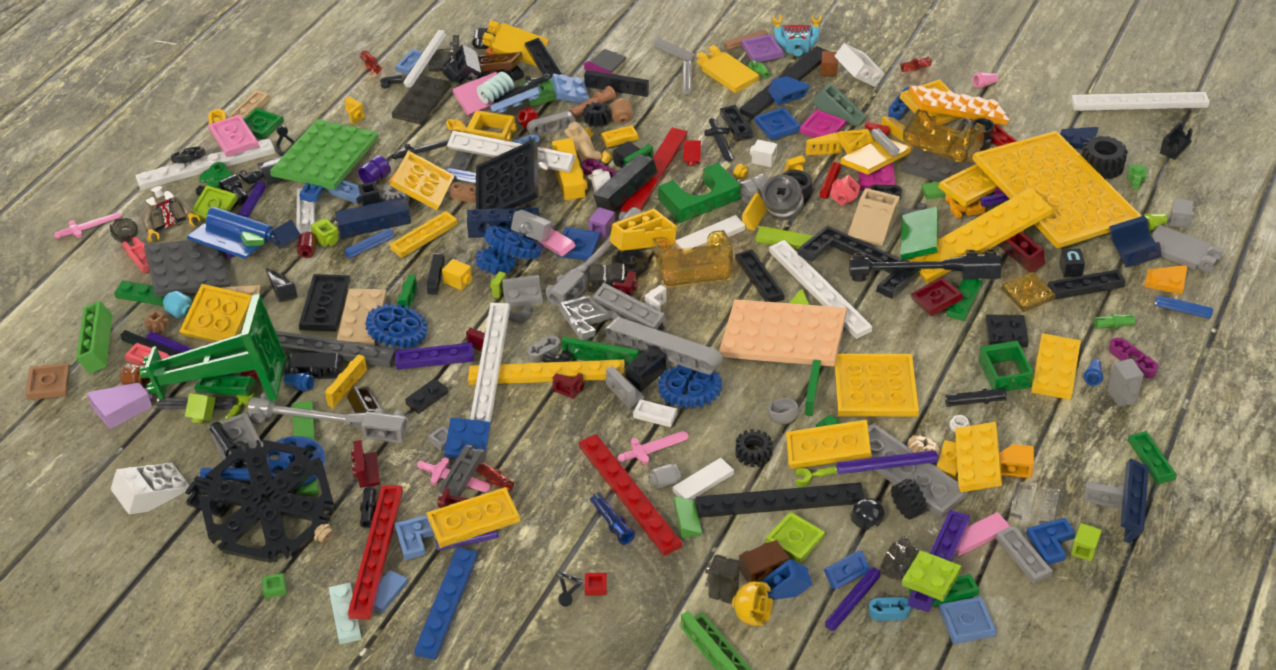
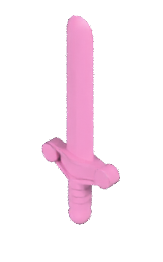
[54,213,122,238]
[617,431,689,465]
[417,458,490,492]

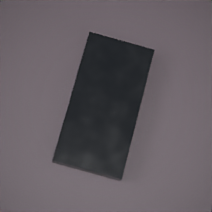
[298,274,351,332]

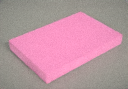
[452,72,511,117]
[208,115,259,157]

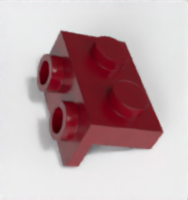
[350,440,380,488]

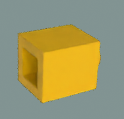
[442,259,473,291]

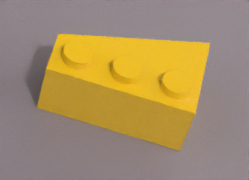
[552,138,588,201]
[610,209,677,251]

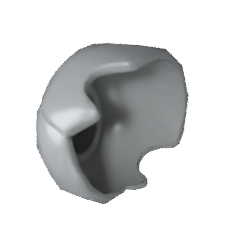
[767,398,799,425]

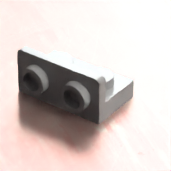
[502,275,543,308]

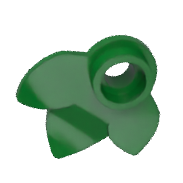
[199,162,233,188]

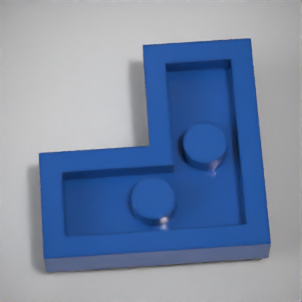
[1026,518,1076,565]

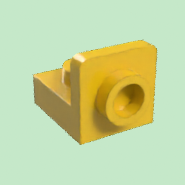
[344,96,365,125]

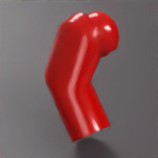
[865,121,891,136]

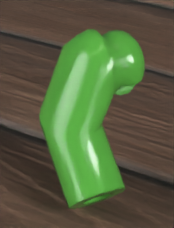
[748,61,770,79]

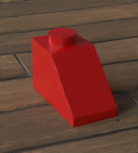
[683,140,701,166]

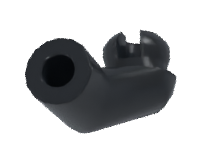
[380,75,403,89]
[238,170,263,184]

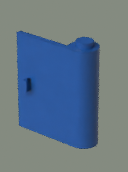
[187,206,273,259]

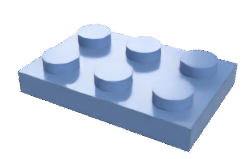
[490,86,542,113]

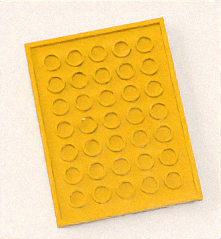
[972,131,1142,249]

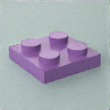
[741,34,783,62]

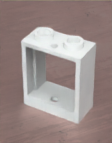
[835,43,885,87]

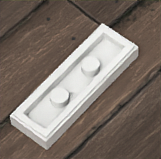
[673,458,734,500]

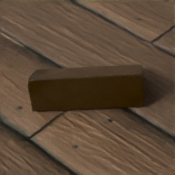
[347,386,381,413]

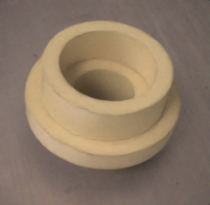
[314,524,334,544]

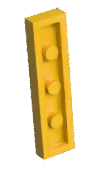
[390,211,458,258]

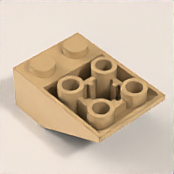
[848,188,900,246]

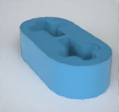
[868,597,911,621]

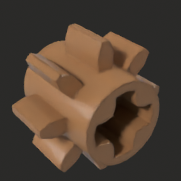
[144,311,170,334]

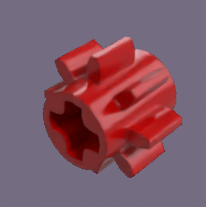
[518,107,539,128]

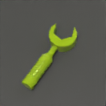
[224,393,255,420]
[795,465,837,487]

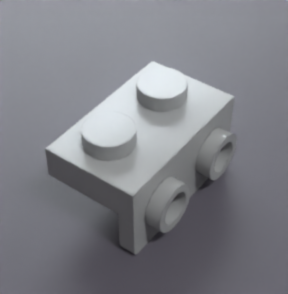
[605,366,644,408]

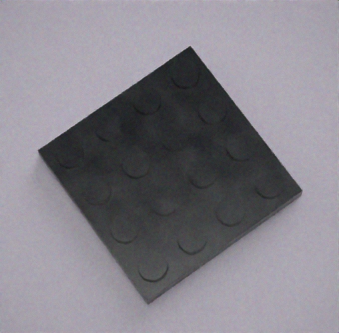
[476,139,539,209]

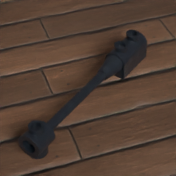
[849,249,1001,282]

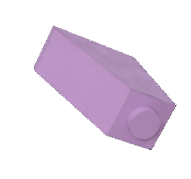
[87,383,152,429]

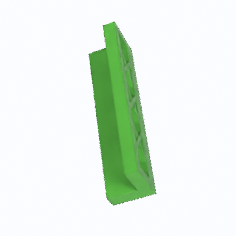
[681,611,752,670]

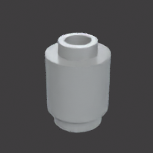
[648,464,681,489]

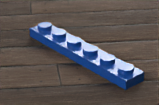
[414,547,478,660]

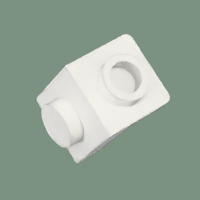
[588,169,611,192]
[645,285,666,312]

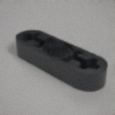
[427,253,445,295]

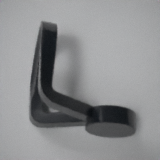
[275,125,295,156]
[555,571,584,607]

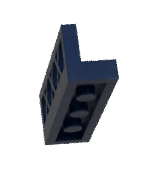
[1120,458,1149,543]

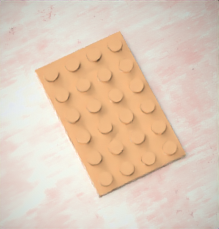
[719,300,847,367]

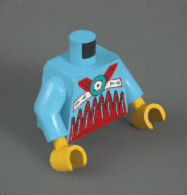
[772,14,822,56]

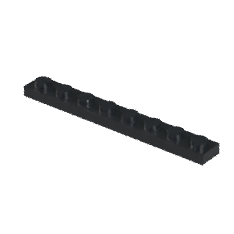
[696,482,865,518]

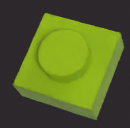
[490,272,506,299]

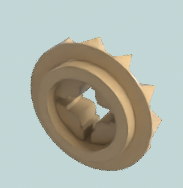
[908,435,940,455]

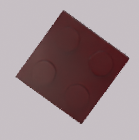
[911,277,963,317]

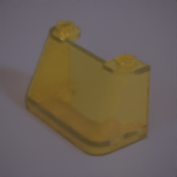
[903,108,985,162]
[652,230,734,287]

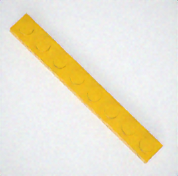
[468,360,625,385]

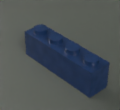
[335,197,411,239]

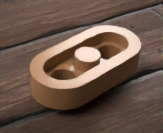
[449,182,476,203]

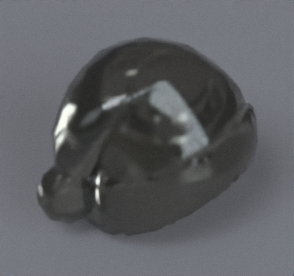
[880,536,920,581]

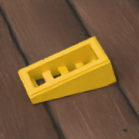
[805,133,843,155]

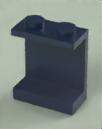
[1109,215,1162,268]

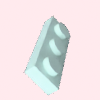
[329,583,362,644]

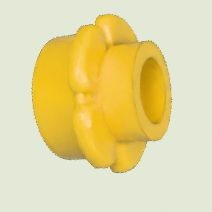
[733,164,749,180]

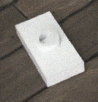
[633,399,677,427]

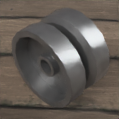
[762,174,804,221]

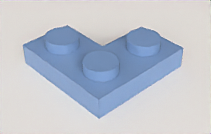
[394,515,434,560]

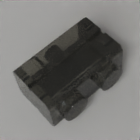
[705,554,740,604]

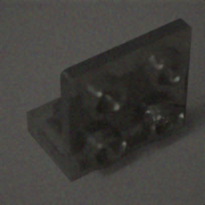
[428,35,460,72]

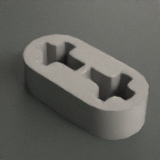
[527,335,561,363]

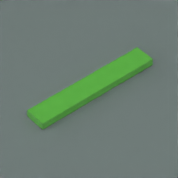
[292,401,319,496]

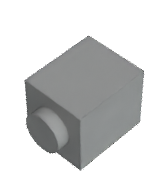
[1170,198,1193,228]

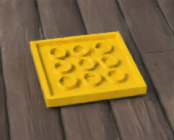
[834,354,919,417]

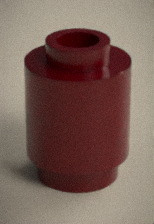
[297,231,317,258]

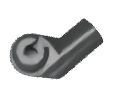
[508,305,533,323]

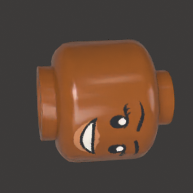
[120,363,150,388]

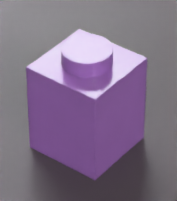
[589,207,615,239]

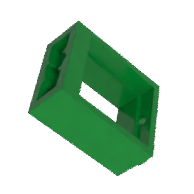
[978,341,1034,391]

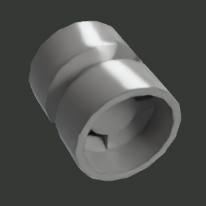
[739,174,768,204]

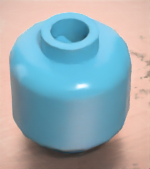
[163,291,192,319]

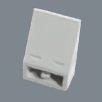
[111,463,190,514]

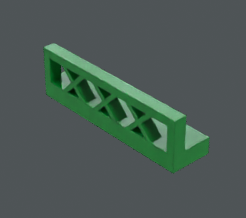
[562,337,642,368]

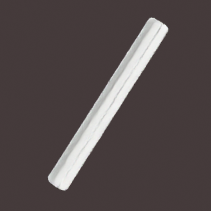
[403,30,446,88]

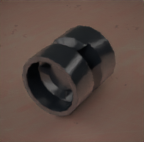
[969,118,994,151]

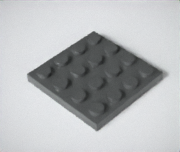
[144,240,231,297]

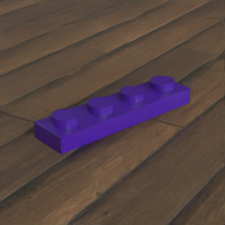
[395,342,474,370]

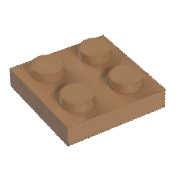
[25,363,71,400]

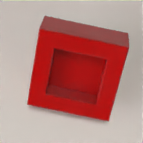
[585,573,607,596]

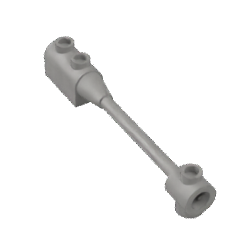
[546,207,642,307]
[248,394,408,443]

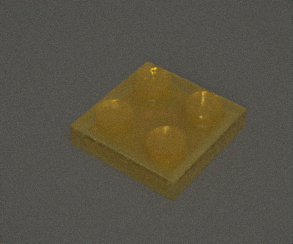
[1001,272,1055,312]

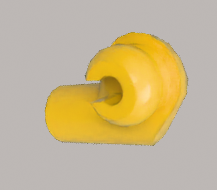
[446,119,467,133]

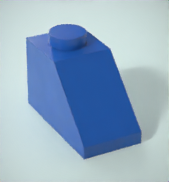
[768,76,810,105]
[760,559,812,600]

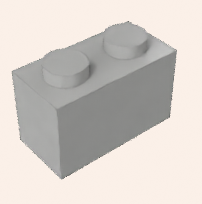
[1107,358,1144,407]

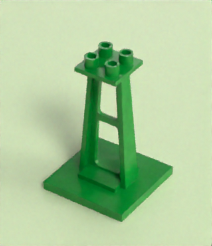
[139,294,287,401]

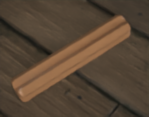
[724,29,768,50]

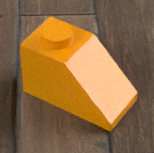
[1000,444,1034,478]

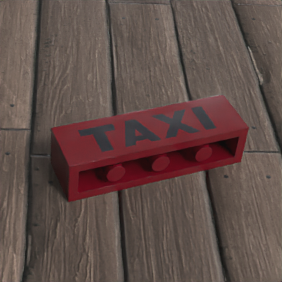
[998,231,1045,274]

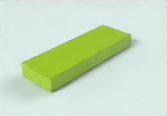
[756,226,813,250]

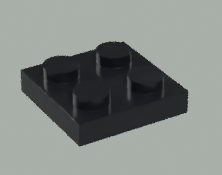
[985,314,1029,347]

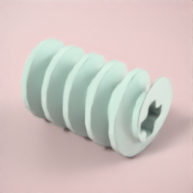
[477,72,514,104]

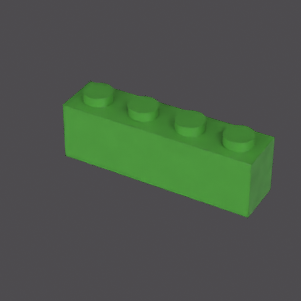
[76,301,113,374]

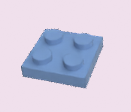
[551,74,589,103]

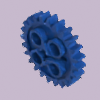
[484,225,543,260]
[365,303,428,349]
[658,364,722,410]

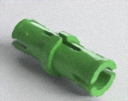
[1094,313,1135,329]

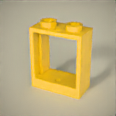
[465,110,517,142]

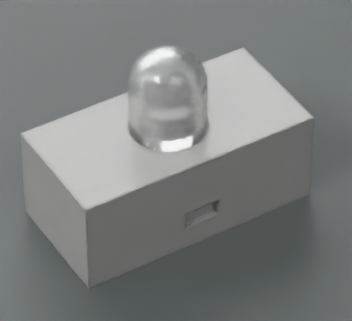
[511,209,552,242]

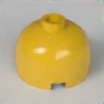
[732,582,773,627]

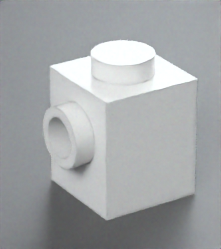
[750,140,777,167]

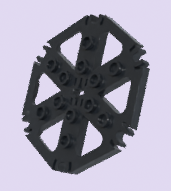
[198,439,334,563]

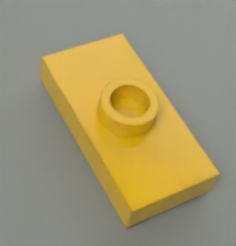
[601,125,639,148]
[937,440,958,479]

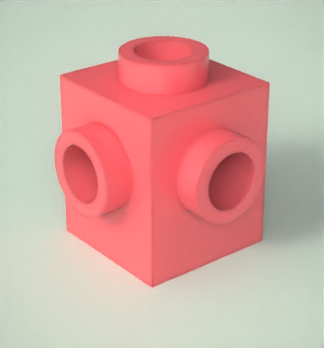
[830,175,860,206]

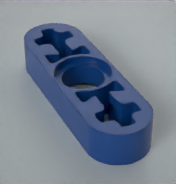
[888,87,910,120]

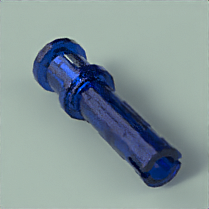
[590,492,636,545]

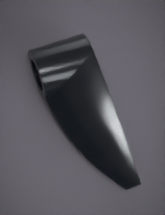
[265,268,297,302]

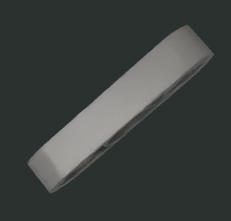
[527,111,576,136]

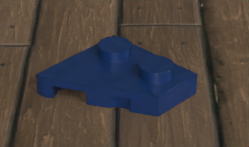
[1060,127,1099,150]

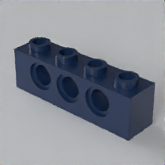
[467,207,540,238]

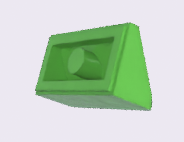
[674,497,702,538]

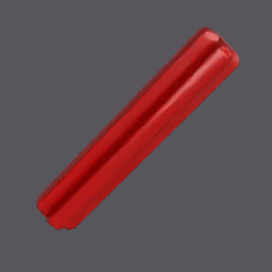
[819,162,841,199]

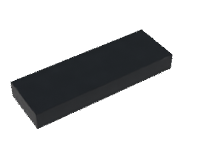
[525,38,562,78]

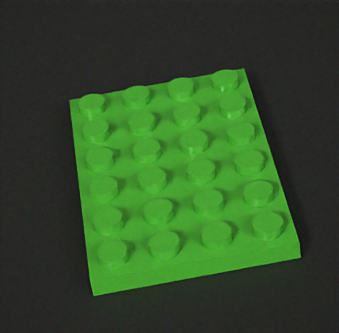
[270,119,379,190]

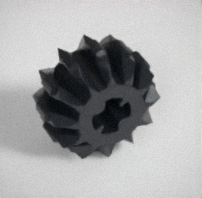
[583,101,611,128]

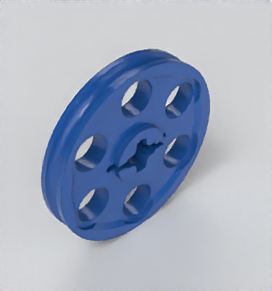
[267,436,325,487]

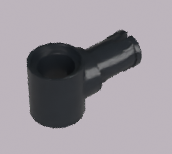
[219,174,248,204]

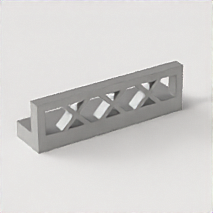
[593,283,668,330]

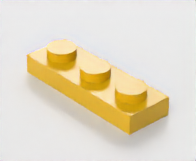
[325,354,367,408]

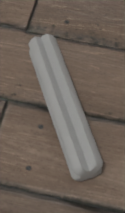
[654,38,695,62]
[683,61,692,95]
[871,128,900,157]

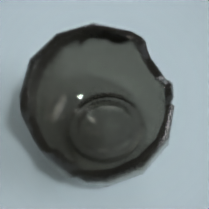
[109,218,139,243]

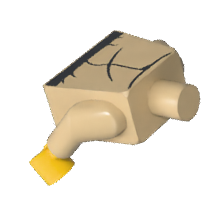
[564,122,613,163]

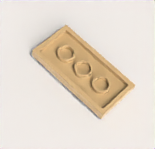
[337,289,387,346]

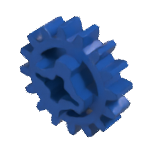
[475,246,516,275]

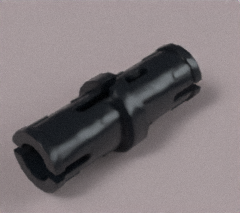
[360,487,377,528]

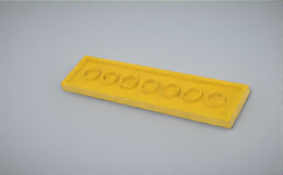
[907,188,1053,284]

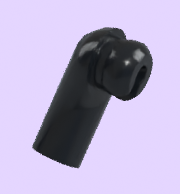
[542,350,571,363]

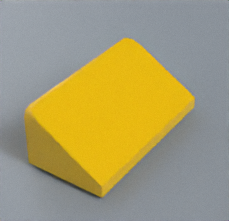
[881,116,917,142]
[742,193,767,230]

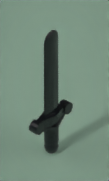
[494,74,550,103]
[704,118,734,162]
[391,139,449,159]

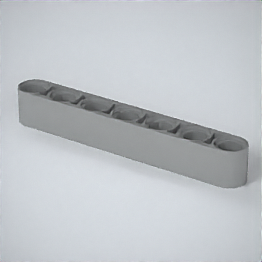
[603,317,723,375]

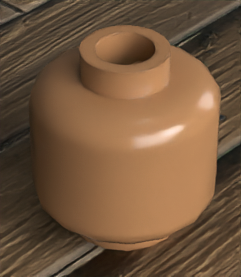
[611,98,633,124]

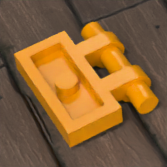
[945,194,985,219]

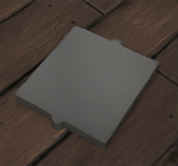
[591,49,626,72]

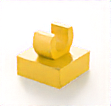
[784,155,806,172]

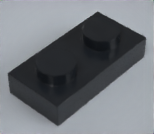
[405,378,448,414]

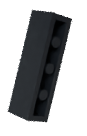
[593,155,658,212]

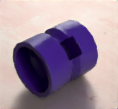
[358,155,391,184]

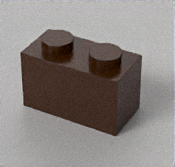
[738,540,790,583]

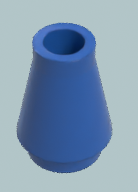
[1083,359,1104,386]
[284,373,314,392]

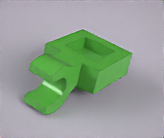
[1127,164,1147,189]

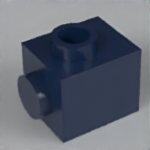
[270,220,301,249]

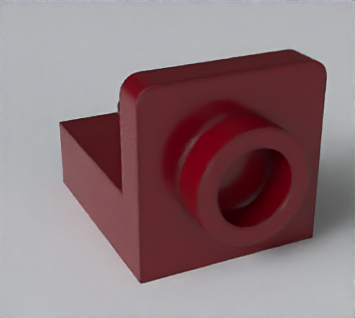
[466,327,485,352]
[553,372,585,399]

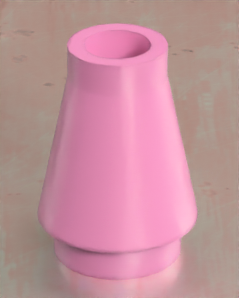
[973,72,998,89]

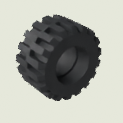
[1081,136,1128,179]

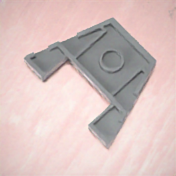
[559,295,637,340]

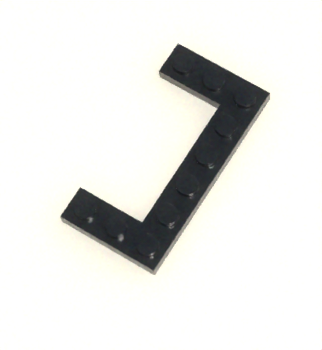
[797,226,921,299]

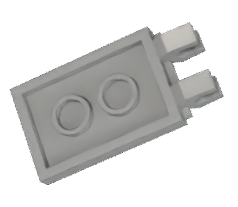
[1151,225,1224,273]

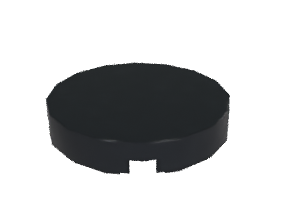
[170,146,206,163]
[612,249,648,277]

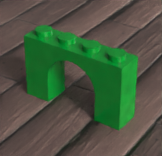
[658,163,741,223]

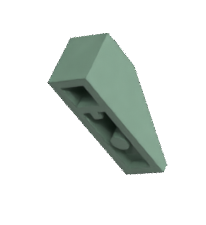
[812,82,866,127]

